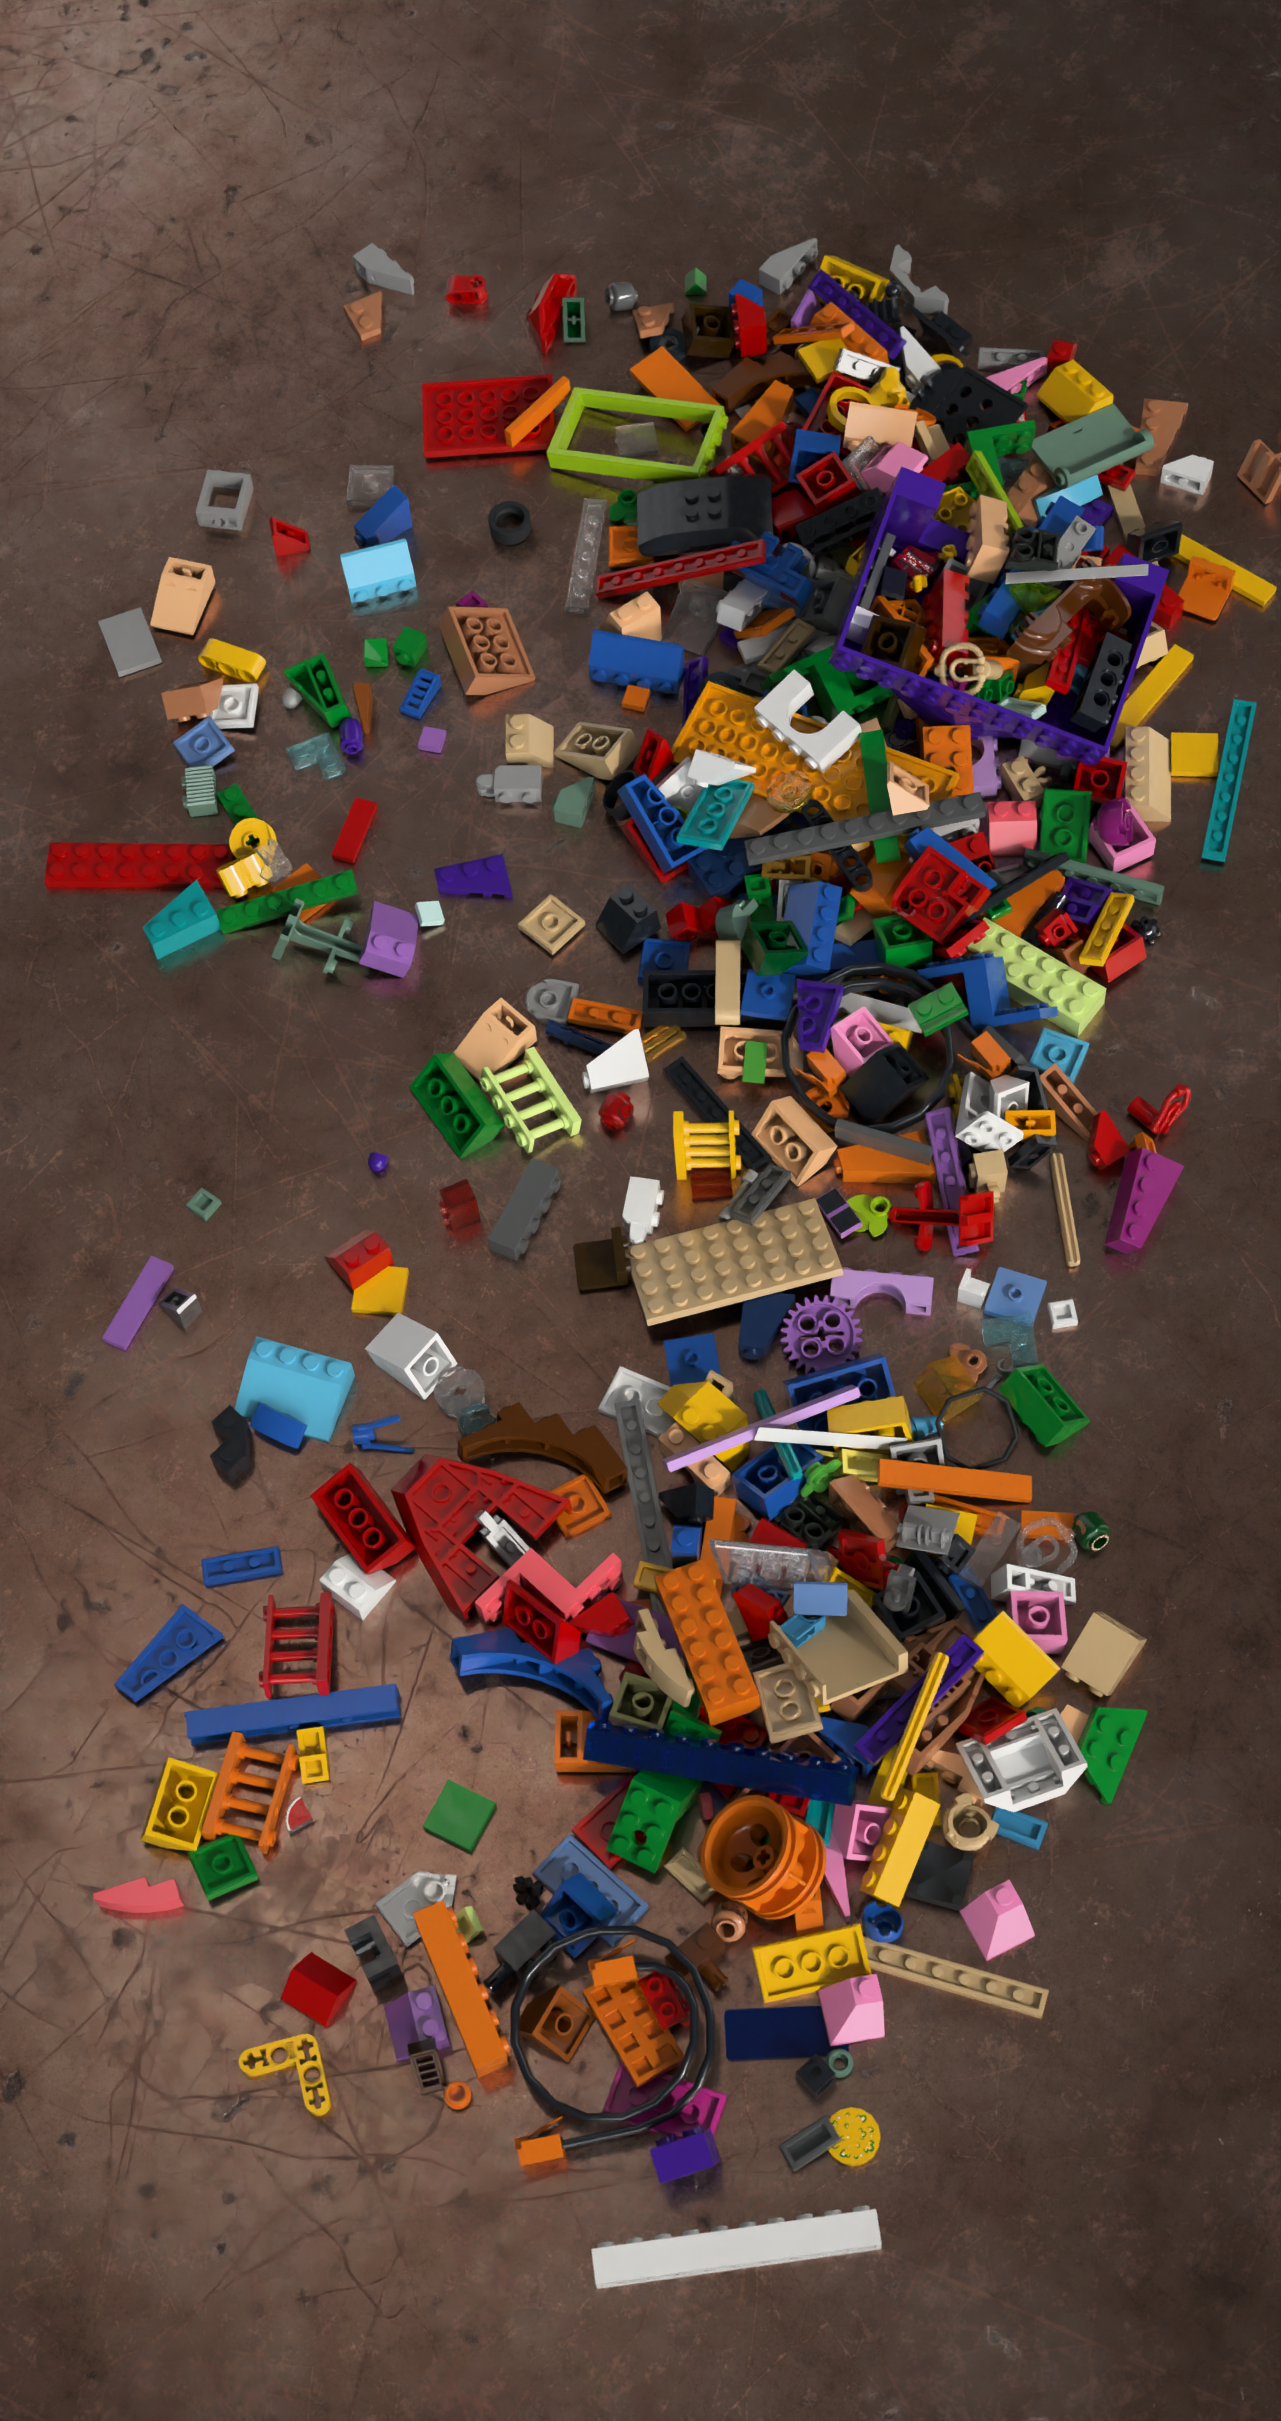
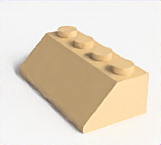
[1123,726,1171,822]

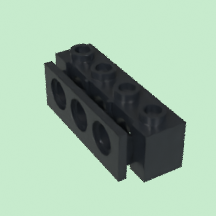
[795,487,885,558]

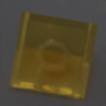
[913,1355,984,1424]

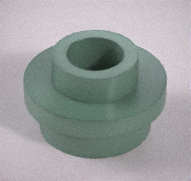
[825,2049,853,2078]

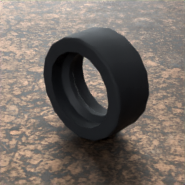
[488,501,531,545]

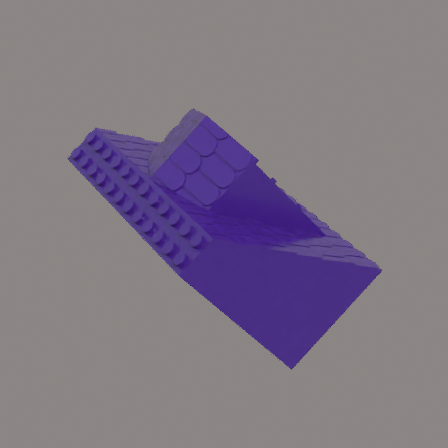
[828,466,1169,765]

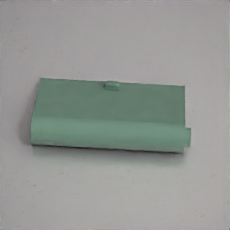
[1031,403,1154,489]

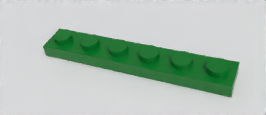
[216,869,359,934]

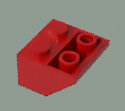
[731,294,767,358]

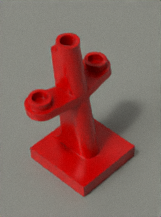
[888,1181,994,1251]

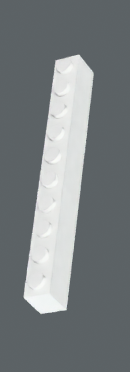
[591,2206,882,2289]

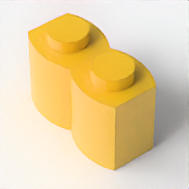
[216,849,272,898]

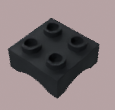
[907,1840,974,1911]

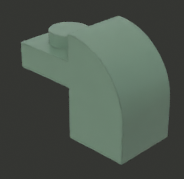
[715,898,759,949]

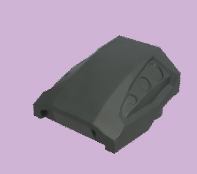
[1005,527,1061,571]
[773,1493,848,1558]

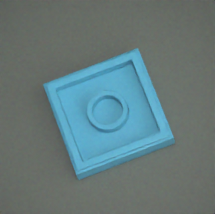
[1028,1027,1090,1083]

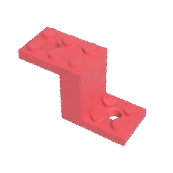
[475,1548,623,1627]

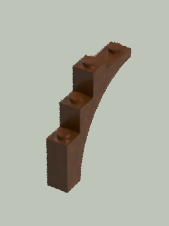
[711,351,858,414]
[457,1402,628,1494]

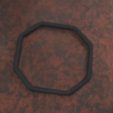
[935,1387,1019,1470]

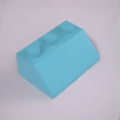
[340,538,417,603]

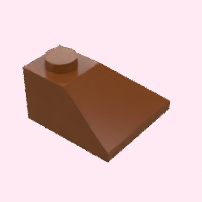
[520,1985,595,2063]

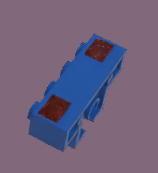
[729,531,814,608]

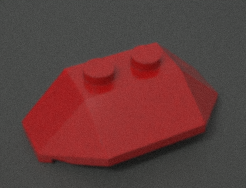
[527,273,577,353]

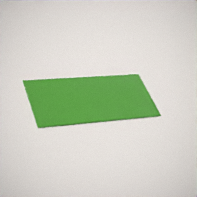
[742,1041,768,1084]

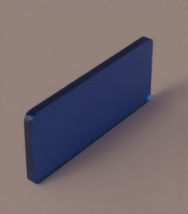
[724,2005,849,2061]

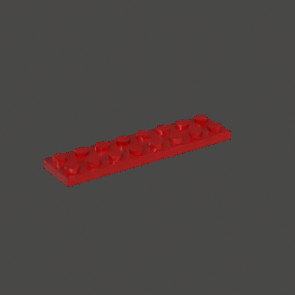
[44,842,235,889]

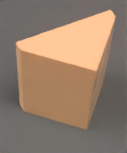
[887,761,930,815]

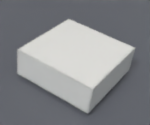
[1047,1299,1078,1329]

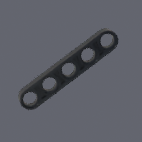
[801,799,873,892]

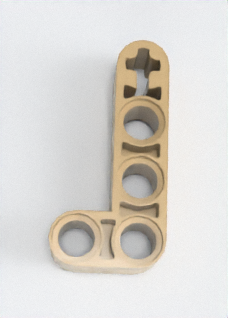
[715,940,741,1025]

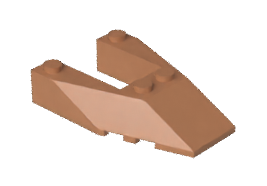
[830,1619,985,1777]

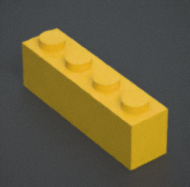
[859,1788,941,1907]

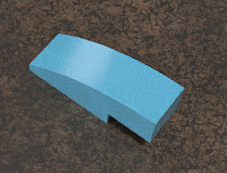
[1033,475,1103,520]

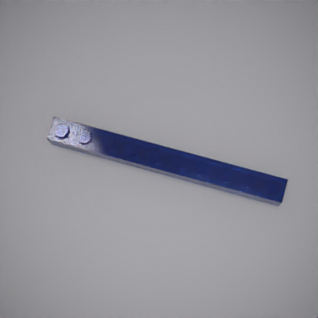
[583,1719,859,1806]

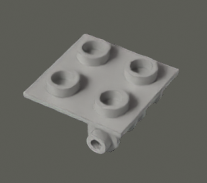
[896,1505,960,1555]

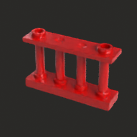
[708,421,792,493]
[259,1592,334,1698]

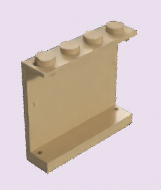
[768,1589,908,1706]

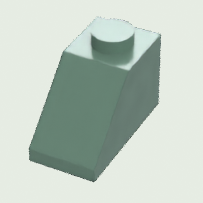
[551,777,596,828]

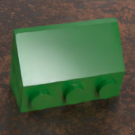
[998,1364,1090,1447]

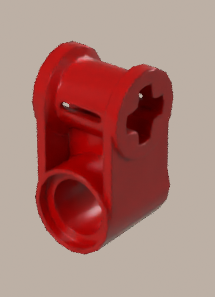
[446,275,488,305]

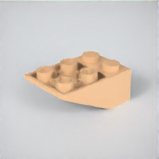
[150,557,215,635]
[454,998,537,1082]

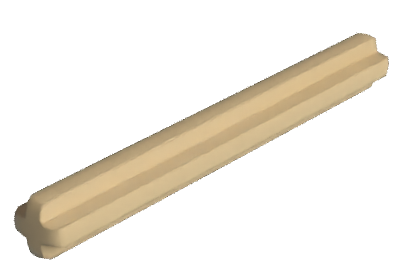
[1049,1153,1081,1267]

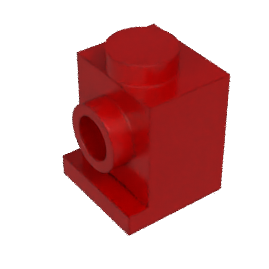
[1034,908,1078,948]

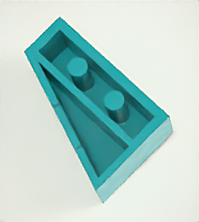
[142,879,221,960]

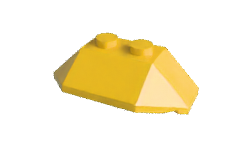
[657,1381,750,1472]

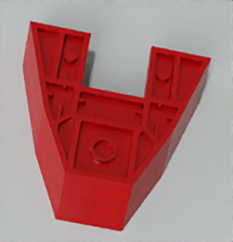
[390,1454,572,1623]

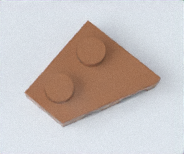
[343,291,383,341]
[632,303,674,338]

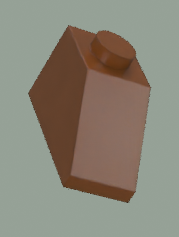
[1039,936,1091,974]

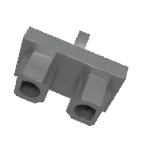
[883,1564,916,1613]

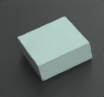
[415,901,445,926]

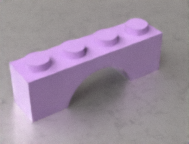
[971,736,1001,799]
[830,1267,934,1316]

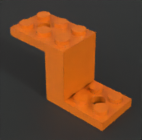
[918,717,974,798]

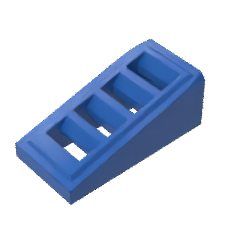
[399,668,442,720]

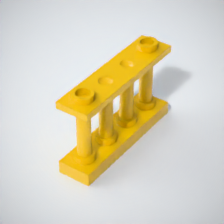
[673,1110,741,1180]

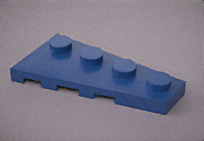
[114,1604,224,1703]

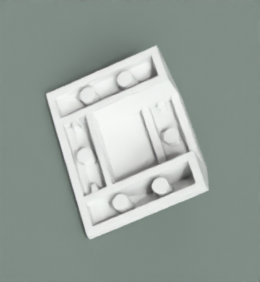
[956,1708,1087,1812]

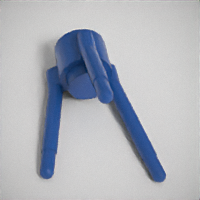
[352,1414,414,1453]

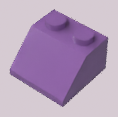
[384,1985,451,2061]

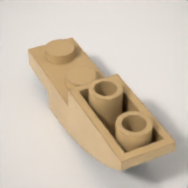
[633,1608,695,1707]

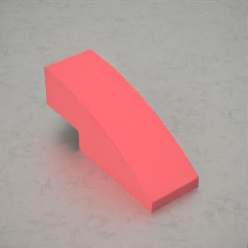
[93,1877,184,1913]

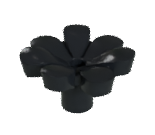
[1131,917,1161,944]
[513,1876,544,1910]

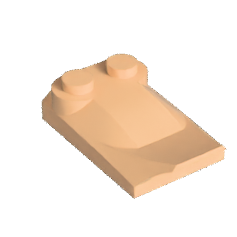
[717,1026,804,1079]

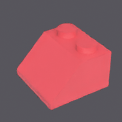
[987,801,1037,857]

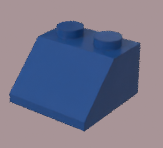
[540,1872,618,1958]

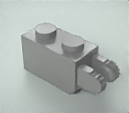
[476,765,543,803]

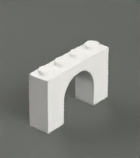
[754,670,862,774]

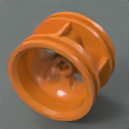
[701,1795,826,1919]

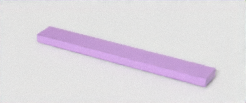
[662,1384,861,1472]

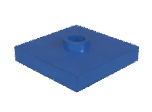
[740,969,796,1021]
[664,1333,721,1387]

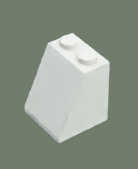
[582,1029,649,1094]
[365,1313,458,1400]

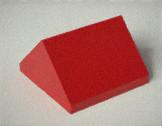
[280,1952,357,2028]

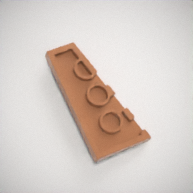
[1135,399,1188,476]

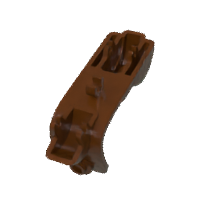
[1006,558,1131,664]

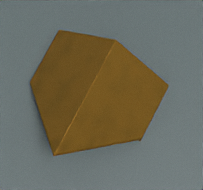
[762,854,811,880]

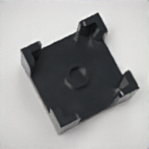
[344,1915,403,1992]

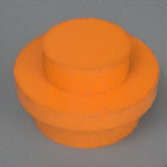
[443,2080,472,2109]

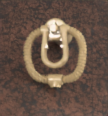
[934,642,1003,696]

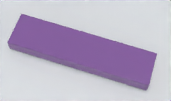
[102,1256,174,1351]

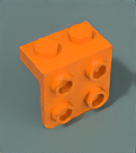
[1178,556,1236,620]

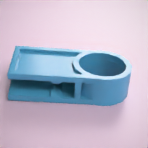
[780,1614,826,1649]

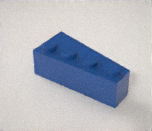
[617,774,708,873]

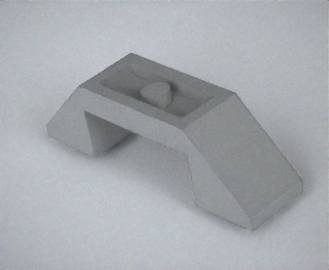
[889,244,949,315]

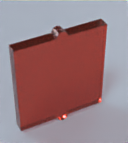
[689,1157,733,1202]

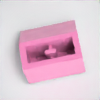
[860,442,929,494]

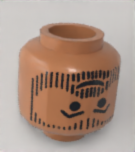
[710,1900,748,1942]

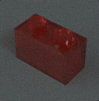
[438,1179,481,1232]

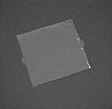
[615,422,658,457]

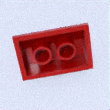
[502,1579,581,1664]

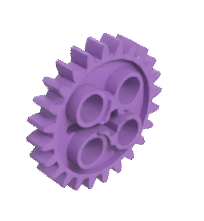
[780,1295,863,1374]

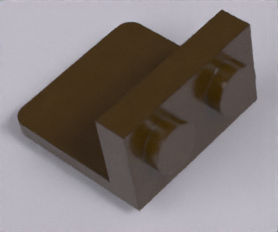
[573,1227,632,1290]

